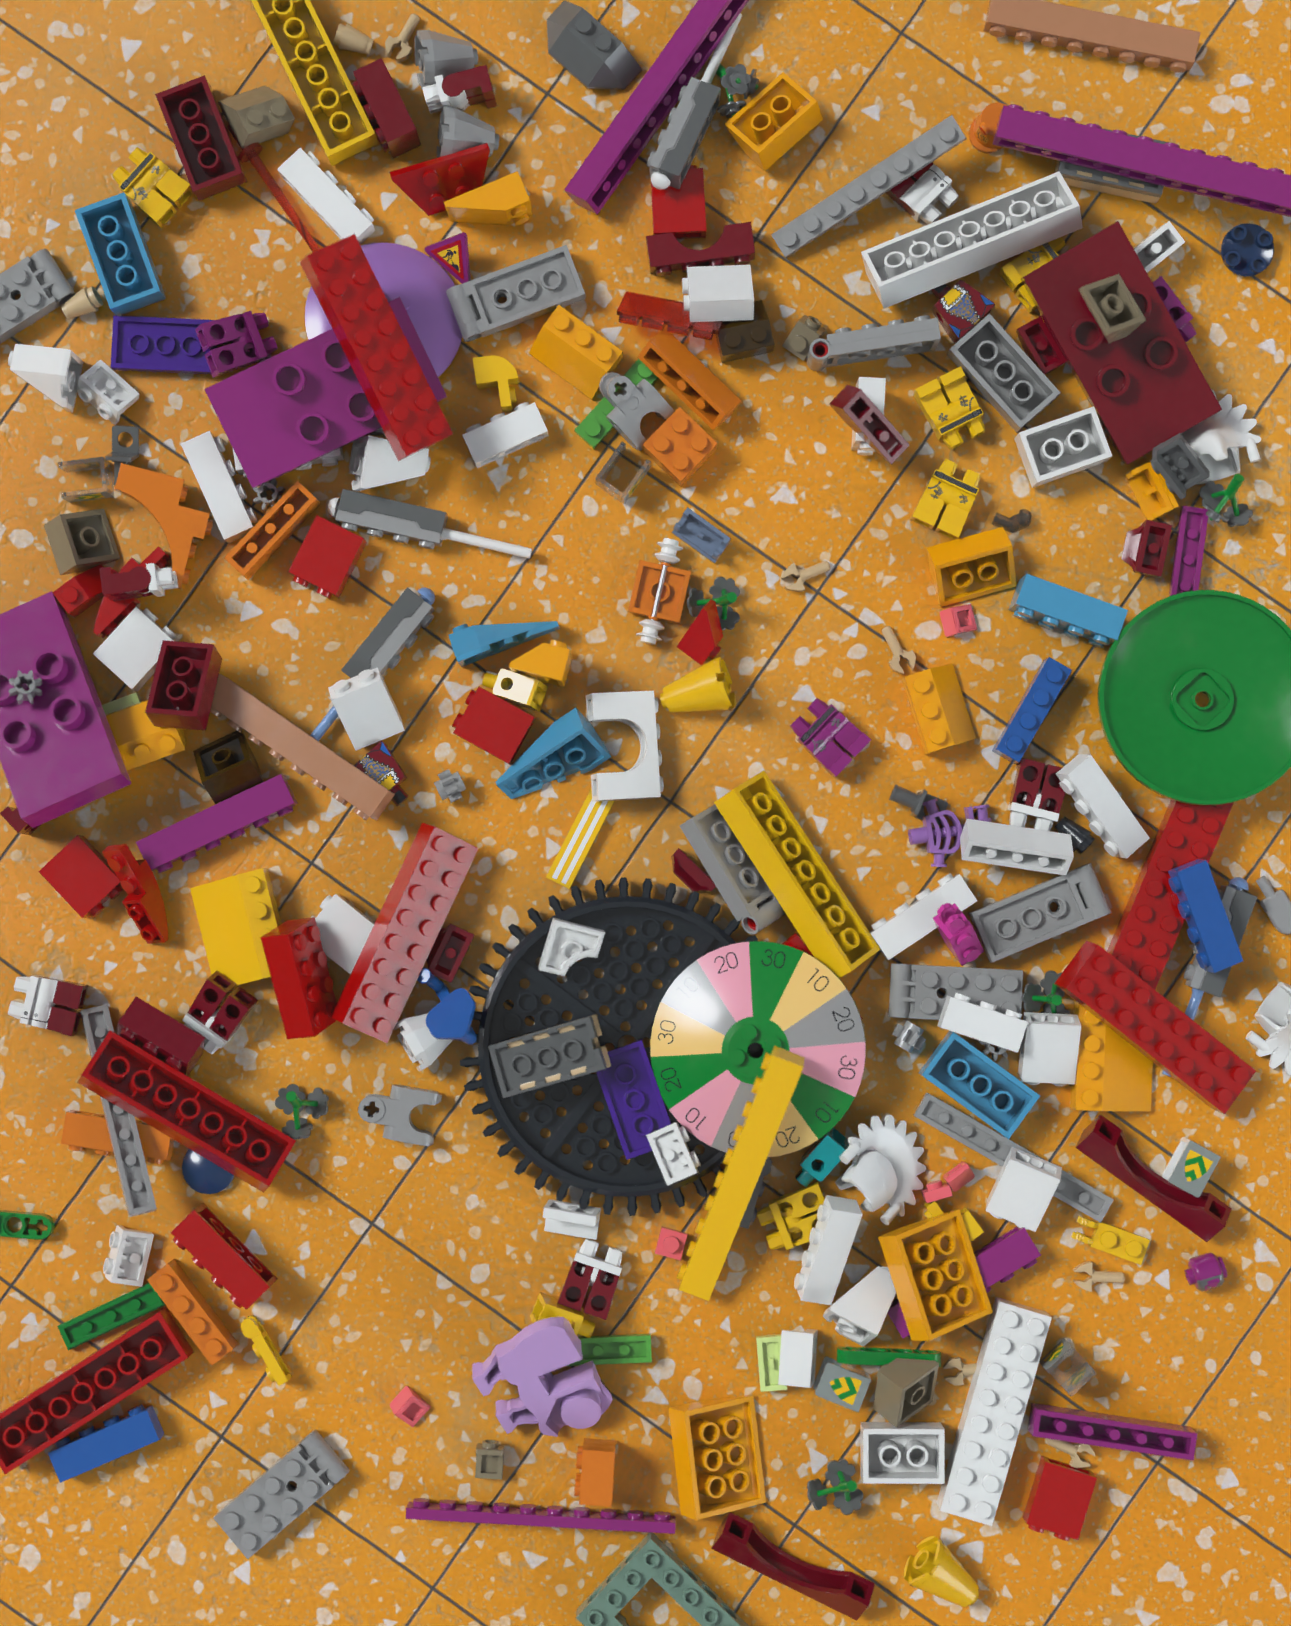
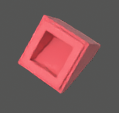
[940,604,977,637]
[943,1161,975,1192]
[390,1386,431,1427]

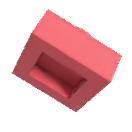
[921,1180,953,1203]
[655,1226,687,1260]

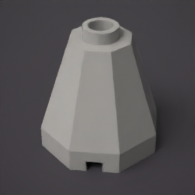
[415,30,478,90]
[436,106,499,158]

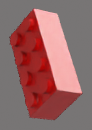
[260,917,337,1039]
[171,1203,278,1310]

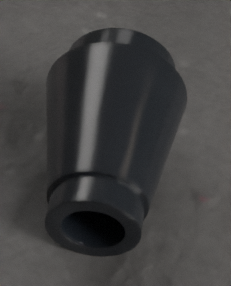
[1055,816,1095,854]

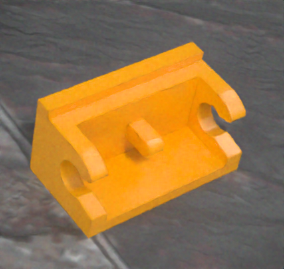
[1124,461,1179,521]

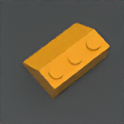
[725,72,823,171]
[529,305,623,400]
[926,527,1017,607]
[509,640,573,688]
[901,663,976,755]
[106,700,187,770]

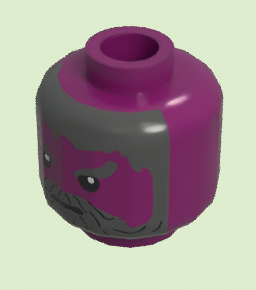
[1185,1253,1227,1292]

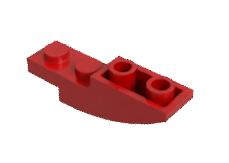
[94,546,171,638]
[102,844,169,944]

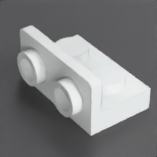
[76,359,140,425]
[646,1123,701,1186]
[103,1225,154,1287]

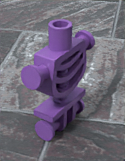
[908,798,992,867]

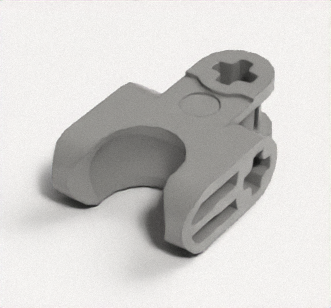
[599,372,675,451]
[358,1084,442,1146]

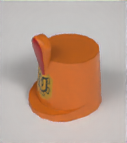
[969,102,1007,154]

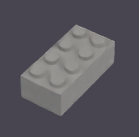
[947,313,1060,433]

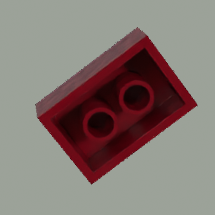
[352,58,421,159]
[145,640,222,731]
[117,996,205,1076]

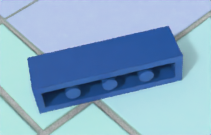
[992,657,1072,764]
[1168,859,1243,973]
[48,1404,165,1483]

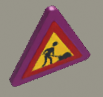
[425,232,471,284]

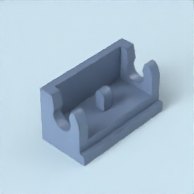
[672,507,731,564]

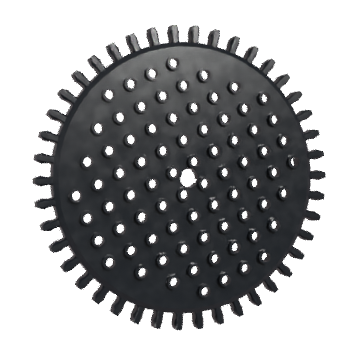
[459,877,763,1216]

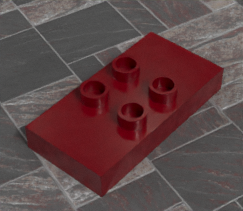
[1021,221,1222,464]

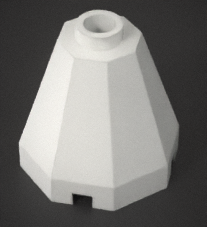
[394,1013,454,1071]

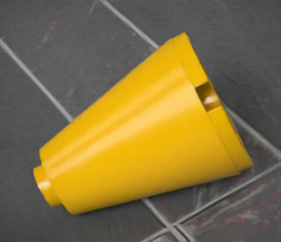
[660,657,736,713]
[903,1536,979,1607]

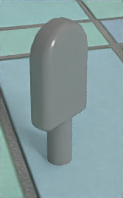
[1255,875,1291,934]

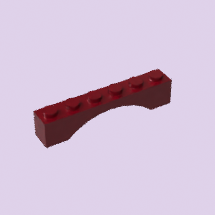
[1076,1114,1232,1242]
[711,1512,875,1621]

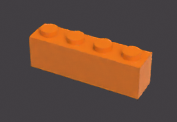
[637,328,742,430]
[224,481,321,580]
[61,1110,175,1164]
[147,1259,239,1365]

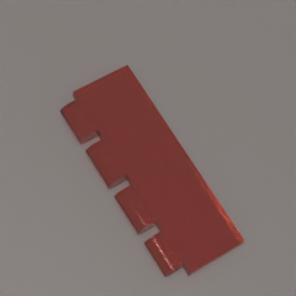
[617,291,724,340]

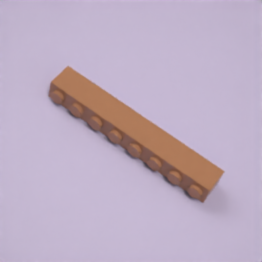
[984,0,1200,73]
[210,674,395,821]

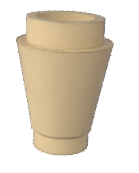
[333,24,374,55]
[61,286,103,319]

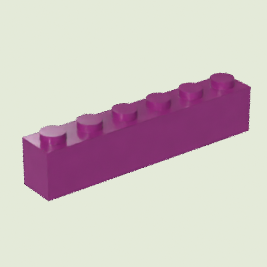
[136,774,298,873]
[888,1226,1041,1339]
[1028,1403,1197,1461]

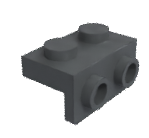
[1151,433,1210,499]

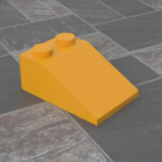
[444,171,533,225]

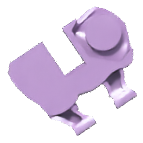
[472,1317,613,1437]

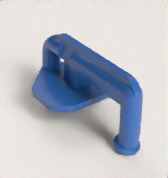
[417,968,477,1045]

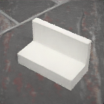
[543,1199,601,1240]
[778,1329,818,1388]

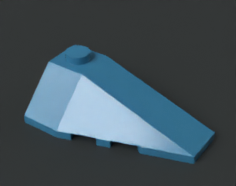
[448,621,560,667]
[496,708,611,800]

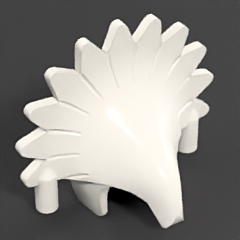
[1181,390,1261,485]
[1245,982,1291,1075]
[835,1115,926,1225]

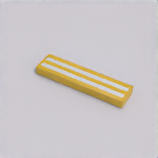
[546,788,615,889]

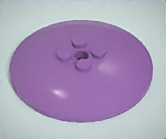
[305,243,462,377]

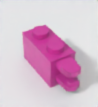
[933,902,984,966]

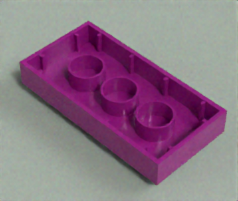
[204,297,447,488]
[0,591,132,828]

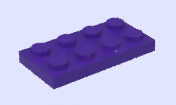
[110,316,219,374]
[596,1040,671,1160]

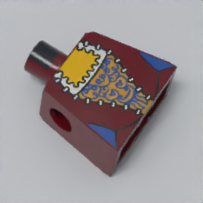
[930,280,995,344]
[354,740,409,807]

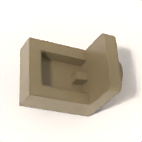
[782,315,826,361]
[475,1440,504,1480]

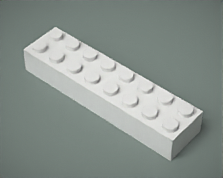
[861,171,1083,309]
[936,1297,1052,1526]

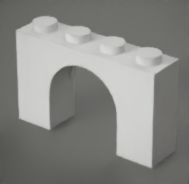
[586,691,664,802]

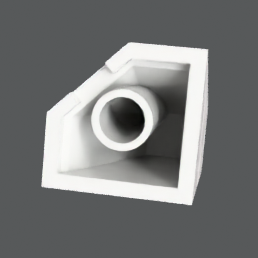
[8,344,83,413]
[349,435,431,491]
[823,1266,896,1346]

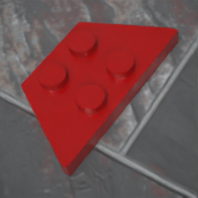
[390,143,490,216]

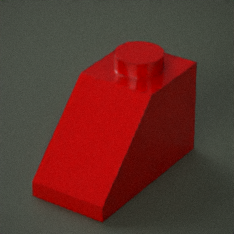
[53,565,104,618]
[676,599,724,665]

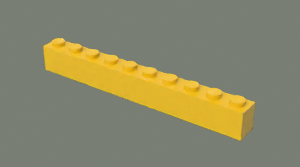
[677,1046,805,1301]

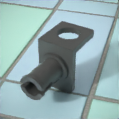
[105,425,139,485]
[889,785,948,825]

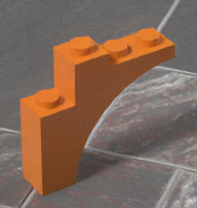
[115,463,213,589]

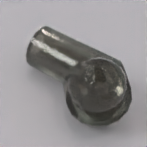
[991,509,1032,533]

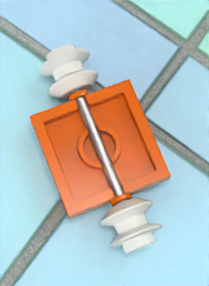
[628,538,691,645]

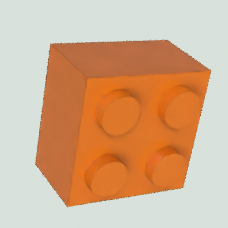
[643,407,718,487]
[574,1438,616,1507]

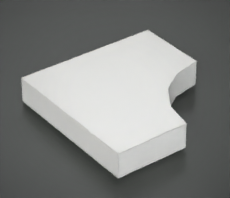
[538,918,605,977]

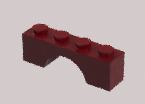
[646,222,755,276]

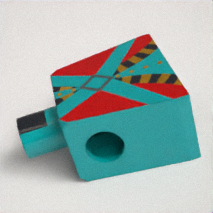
[795,1127,849,1187]

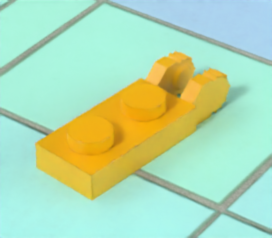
[1071,1216,1150,1265]
[240,1315,292,1386]

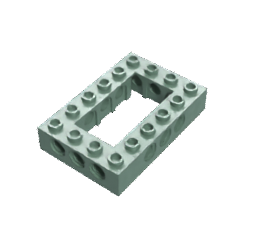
[576,1532,749,1626]

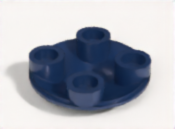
[1221,223,1274,276]
[182,1149,234,1194]

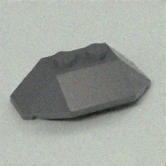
[547,0,642,90]

